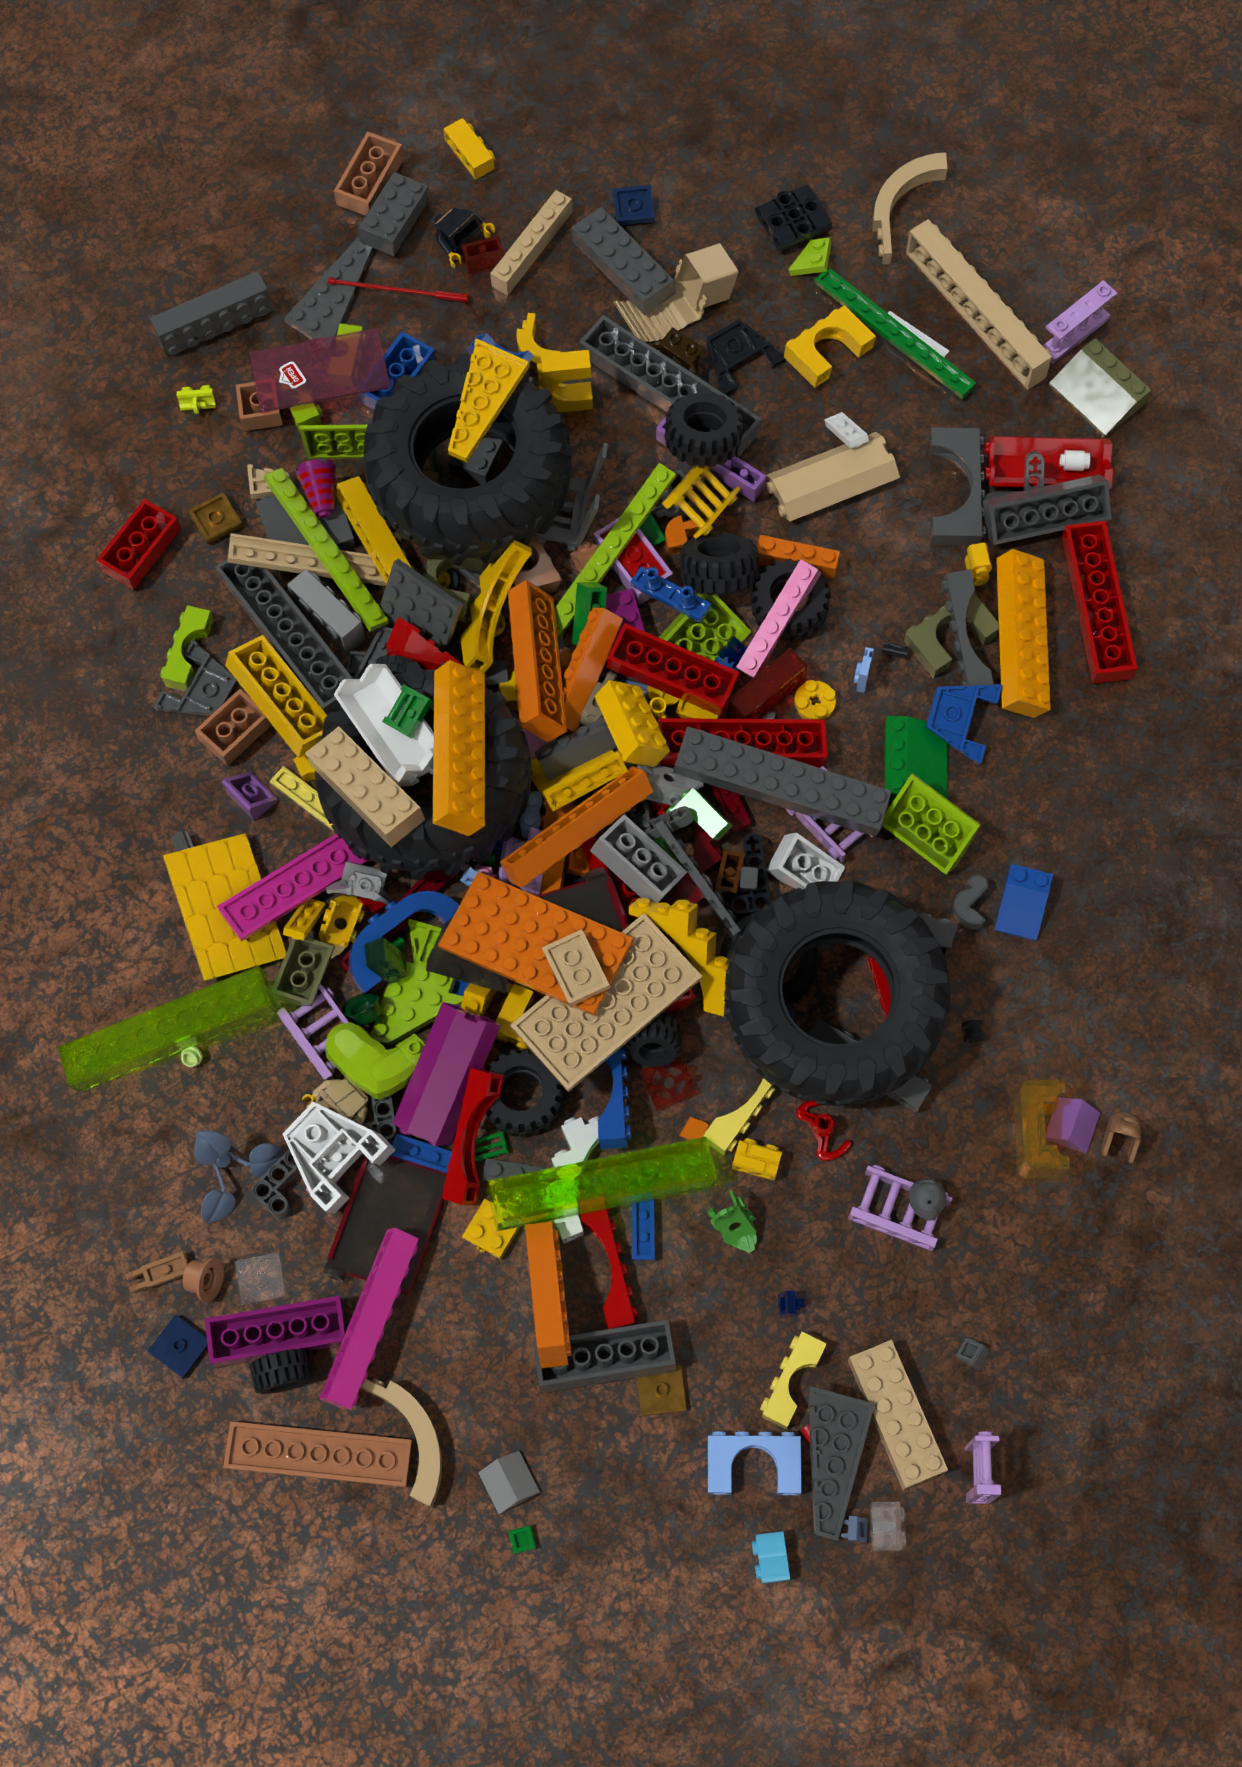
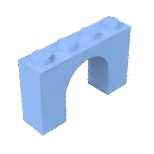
[708,1431,801,1495]

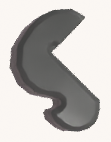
[952,875,988,929]

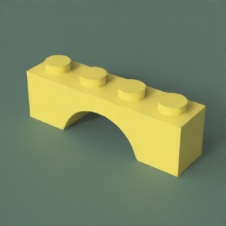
[760,1332,826,1430]

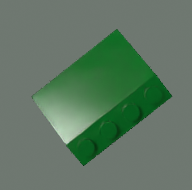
[884,716,947,803]

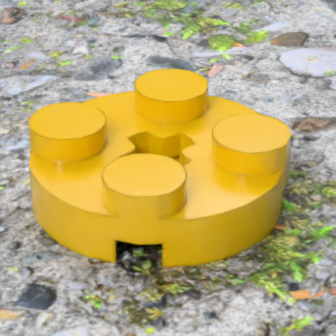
[794,680,836,719]

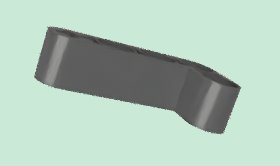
[361,1095,398,1144]
[252,1149,300,1219]

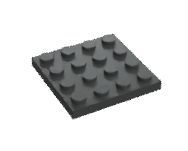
[380,559,463,653]

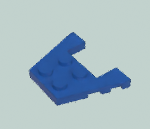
[925,684,1002,764]

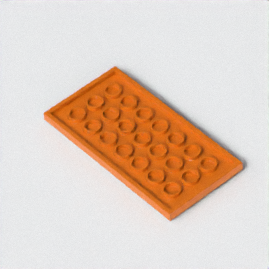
[438,871,634,1016]

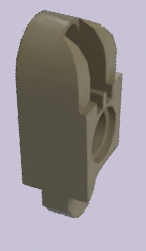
[580,671,617,726]

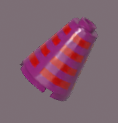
[295,459,336,518]

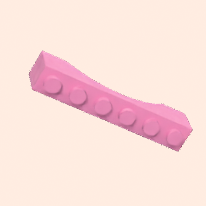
[736,559,821,680]

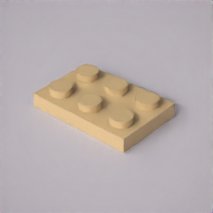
[542,929,610,1007]

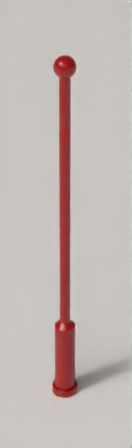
[328,277,468,303]

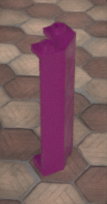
[393,1002,501,1147]

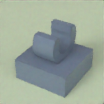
[841,1516,868,1543]

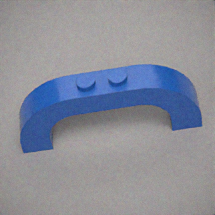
[349,891,459,994]

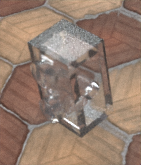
[870,1502,906,1552]

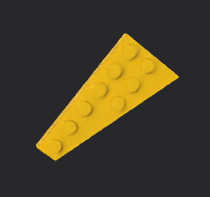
[448,338,530,463]

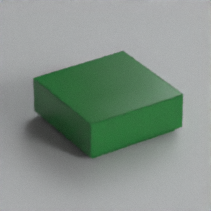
[508,1525,536,1555]

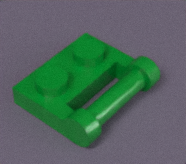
[382,684,433,739]

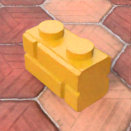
[732,1138,782,1181]

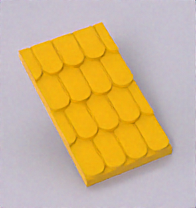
[162,833,286,981]

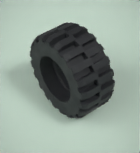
[664,391,743,468]
[680,532,759,595]
[751,559,830,641]
[485,1049,564,1137]

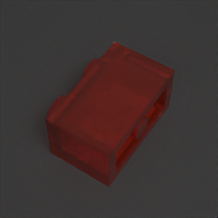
[461,235,504,274]

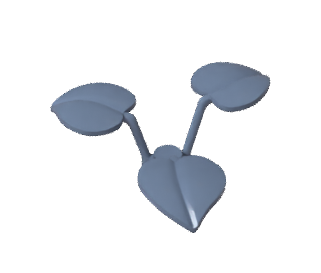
[194,1131,284,1223]

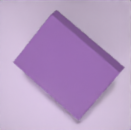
[222,771,278,821]
[1044,1097,1100,1154]

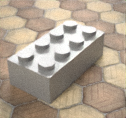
[287,569,366,655]
[590,814,687,903]

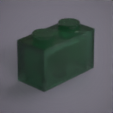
[364,937,407,983]

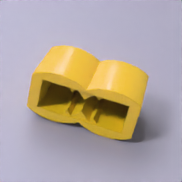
[964,543,992,586]

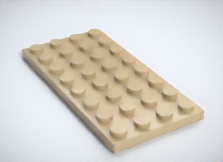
[510,914,702,1092]

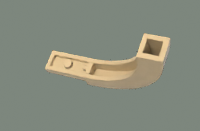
[872,152,947,264]
[360,1378,442,1508]

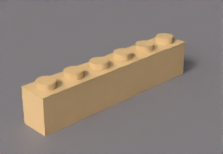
[490,190,573,296]

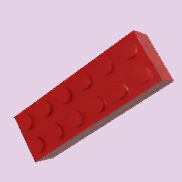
[606,623,739,716]

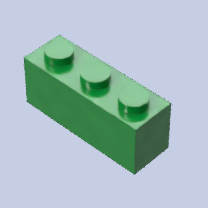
[572,582,607,645]

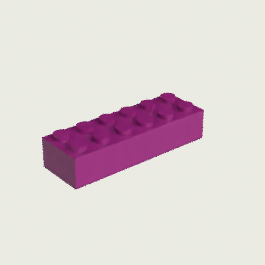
[205,1296,347,1368]

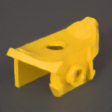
[319,894,365,958]

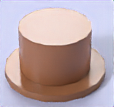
[182,1258,224,1303]

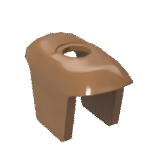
[1101,1112,1141,1163]

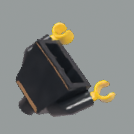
[434,208,495,268]

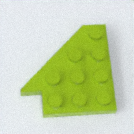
[370,959,463,1046]

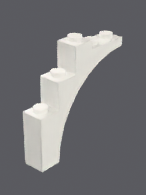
[541,1116,629,1244]

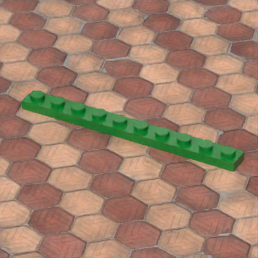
[815,267,976,399]

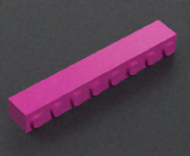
[319,1228,418,1410]

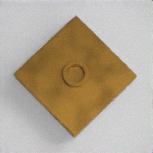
[188,492,243,545]
[637,1365,686,1417]

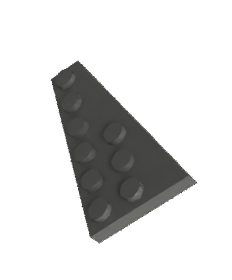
[284,238,373,352]

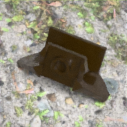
[649,327,704,377]

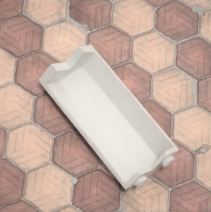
[334,664,434,786]

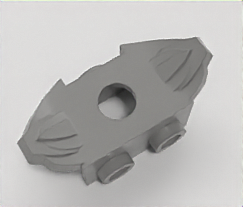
[637,763,704,805]
[326,861,393,905]

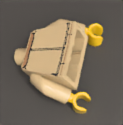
[302,1079,368,1124]

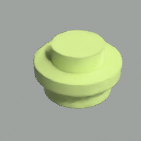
[181,1046,203,1067]

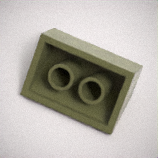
[271,937,335,1006]

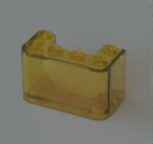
[1014,1080,1070,1180]

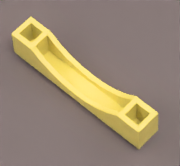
[703,1078,775,1155]

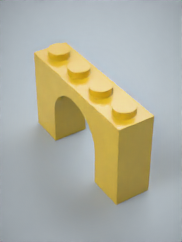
[784,305,876,388]
[537,350,593,413]
[495,983,535,1051]

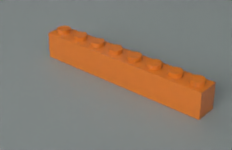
[500,766,654,888]

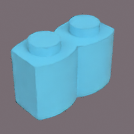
[752,1531,790,1584]

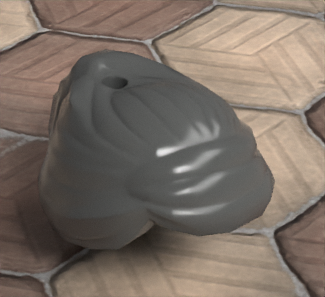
[909,1178,946,1221]

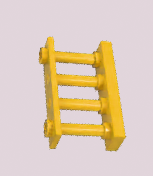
[662,465,740,539]

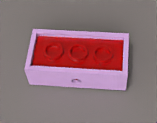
[594,518,673,605]

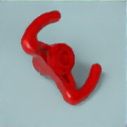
[796,1101,852,1161]

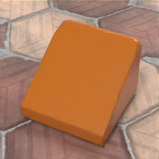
[680,1117,710,1147]

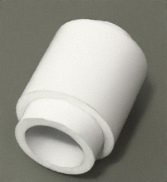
[1060,450,1090,471]

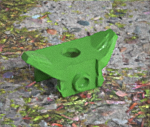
[708,1190,757,1253]

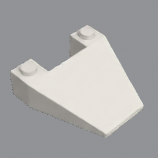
[283,1102,396,1214]

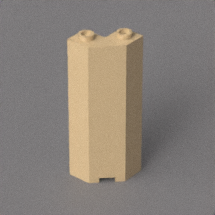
[766,432,900,521]

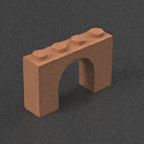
[510,537,561,594]

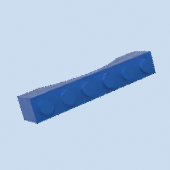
[598,1047,631,1150]

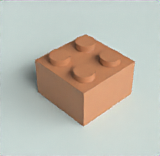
[236,379,283,431]

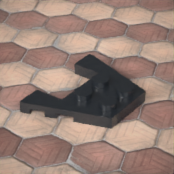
[706,319,786,395]

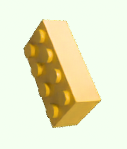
[594,680,670,767]

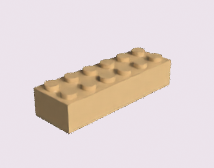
[305,727,425,847]
[848,1340,948,1490]

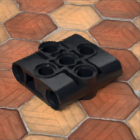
[755,184,833,253]

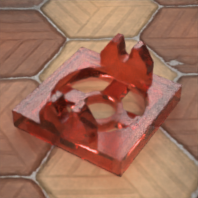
[639,1057,697,1112]

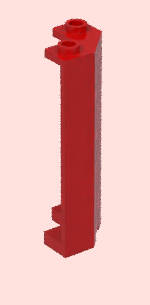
[984,436,1113,489]

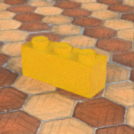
[443,118,495,180]

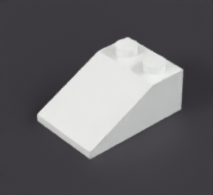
[766,833,845,890]

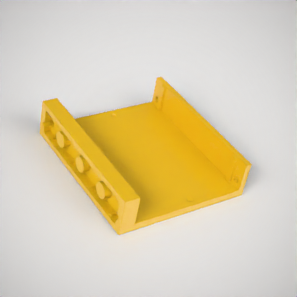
[531,750,628,811]

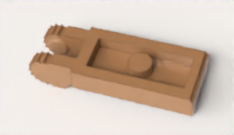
[126,1251,189,1293]

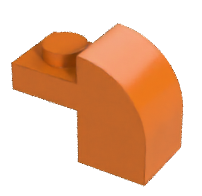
[665,515,703,557]

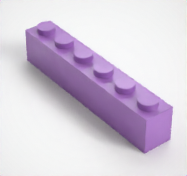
[656,416,766,502]

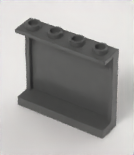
[256,486,356,572]

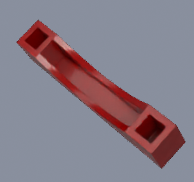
[442,1068,504,1205]
[576,1193,638,1329]

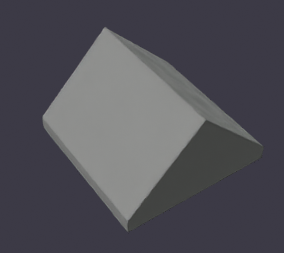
[478,1451,540,1515]

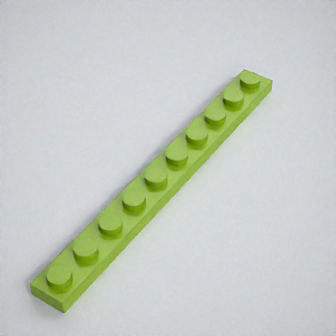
[555,463,677,641]
[264,468,388,632]

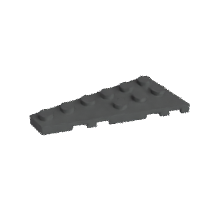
[653,819,741,936]
[807,1384,875,1541]

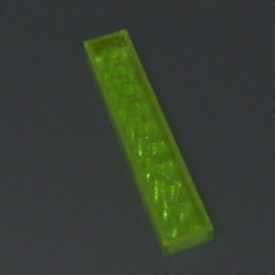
[57,966,279,1092]
[487,1137,717,1231]

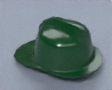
[341,993,382,1026]

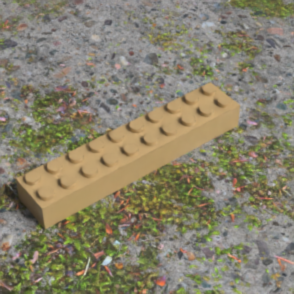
[906,219,1052,390]

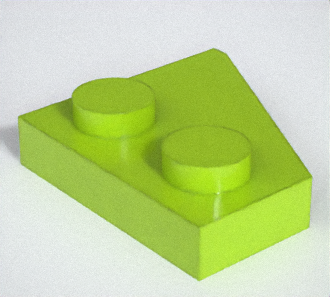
[789,238,832,276]
[408,919,446,968]

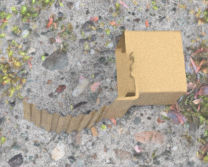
[613,243,738,342]

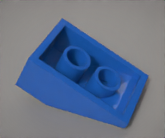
[994,864,1053,941]

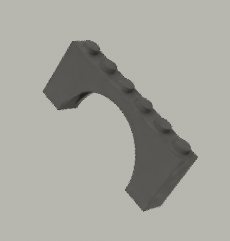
[929,427,985,545]

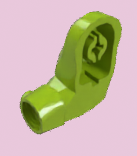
[325,1023,425,1100]

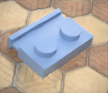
[854,647,874,693]

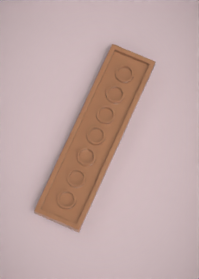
[223,1421,412,1488]

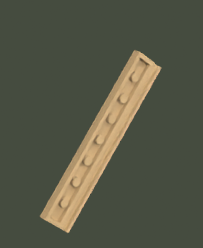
[227,533,386,586]

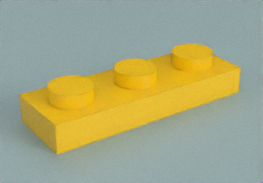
[283,899,326,941]

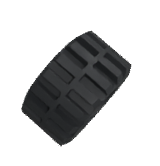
[626,1013,682,1068]
[249,1349,312,1394]

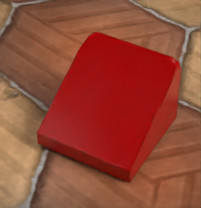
[359,897,387,916]

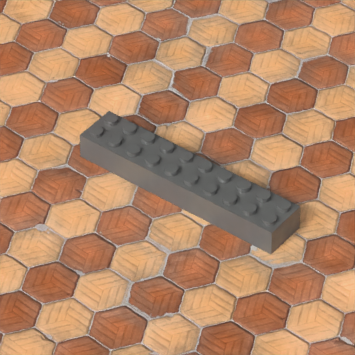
[579,315,762,458]
[215,559,353,715]
[673,726,891,837]

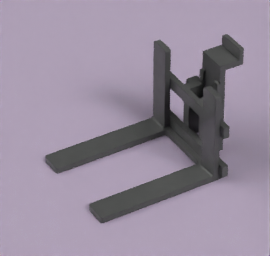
[533,443,608,551]

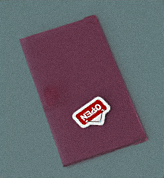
[250,328,390,413]

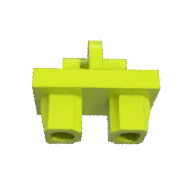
[177,385,216,414]

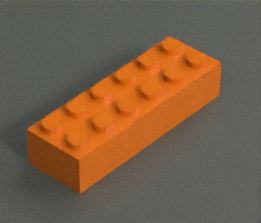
[525,1222,572,1368]

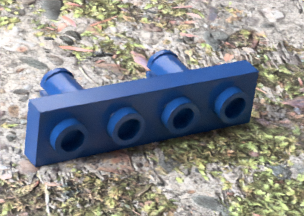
[630,567,711,623]

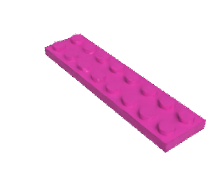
[217,834,373,942]

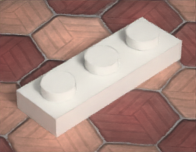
[824,412,869,448]

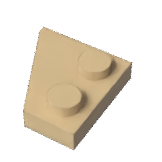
[247,464,290,499]

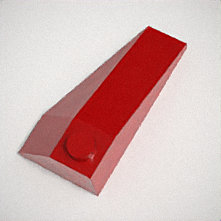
[386,617,464,670]

